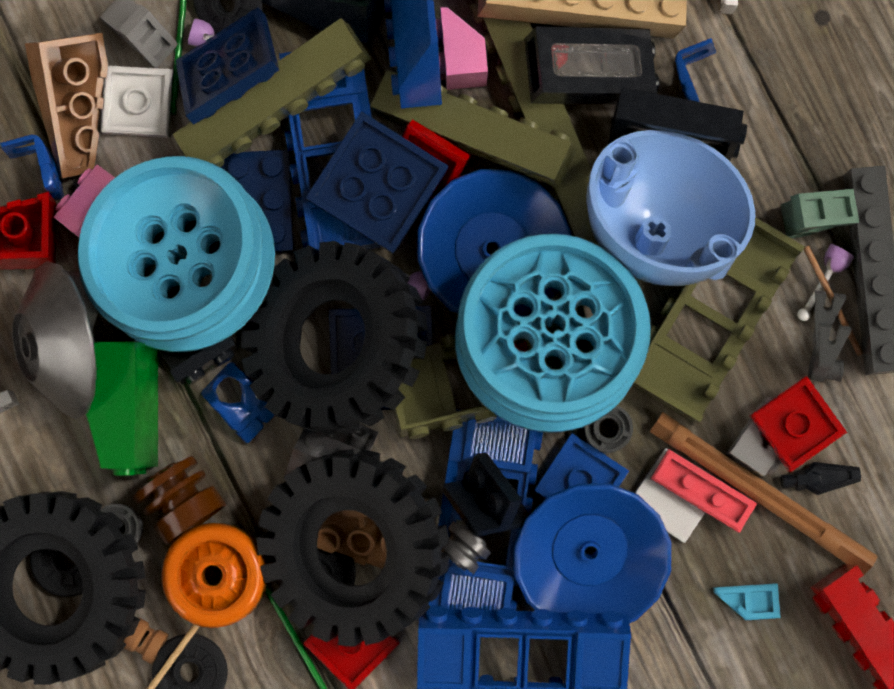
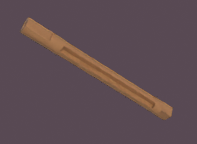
[649,412,878,575]

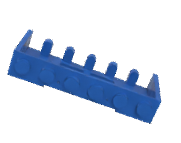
[279,51,381,250]
[428,409,543,611]
[417,606,631,689]

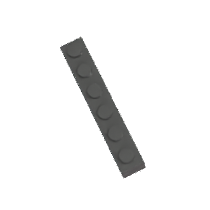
[843,165,894,375]

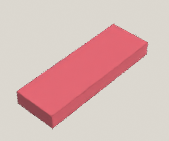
[650,449,757,533]

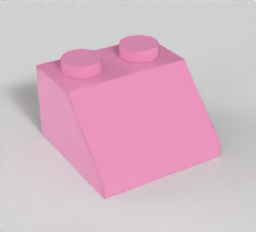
[54,165,115,238]

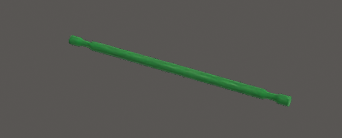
[170,0,187,115]
[265,584,327,689]

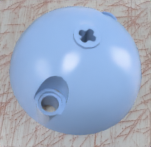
[586,130,755,286]

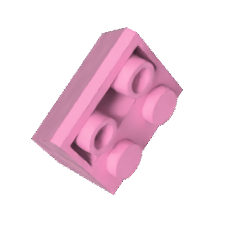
[436,7,488,90]

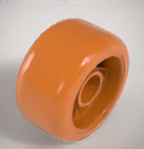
[161,523,267,628]

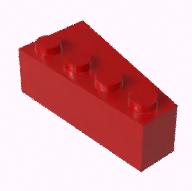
[0,191,56,270]
[810,564,894,689]

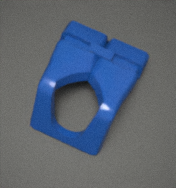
[675,38,716,102]
[0,134,64,201]
[201,362,275,443]

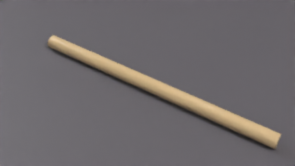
[146,624,200,689]

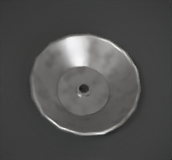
[12,261,97,419]

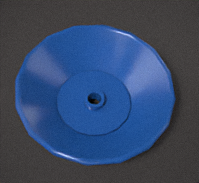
[417,169,572,317]
[514,483,672,623]

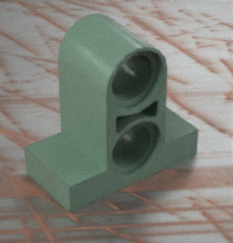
[780,189,859,238]

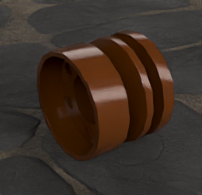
[133,456,227,545]

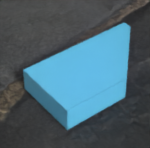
[713,583,781,620]

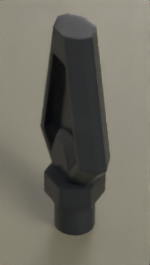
[780,462,861,495]

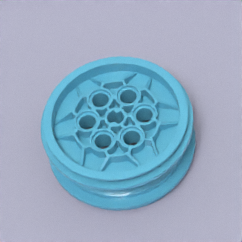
[78,156,275,352]
[455,234,651,432]

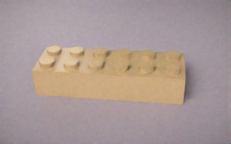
[478,0,687,39]

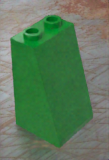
[86,342,158,476]

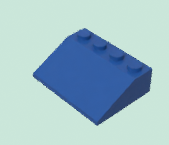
[384,0,442,108]

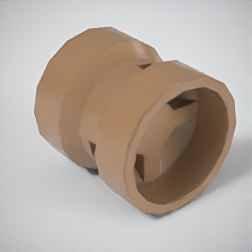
[123,617,169,664]

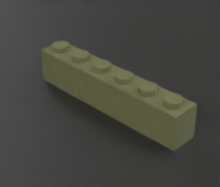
[172,18,371,167]
[370,70,576,188]

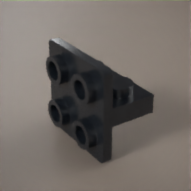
[442,452,530,536]

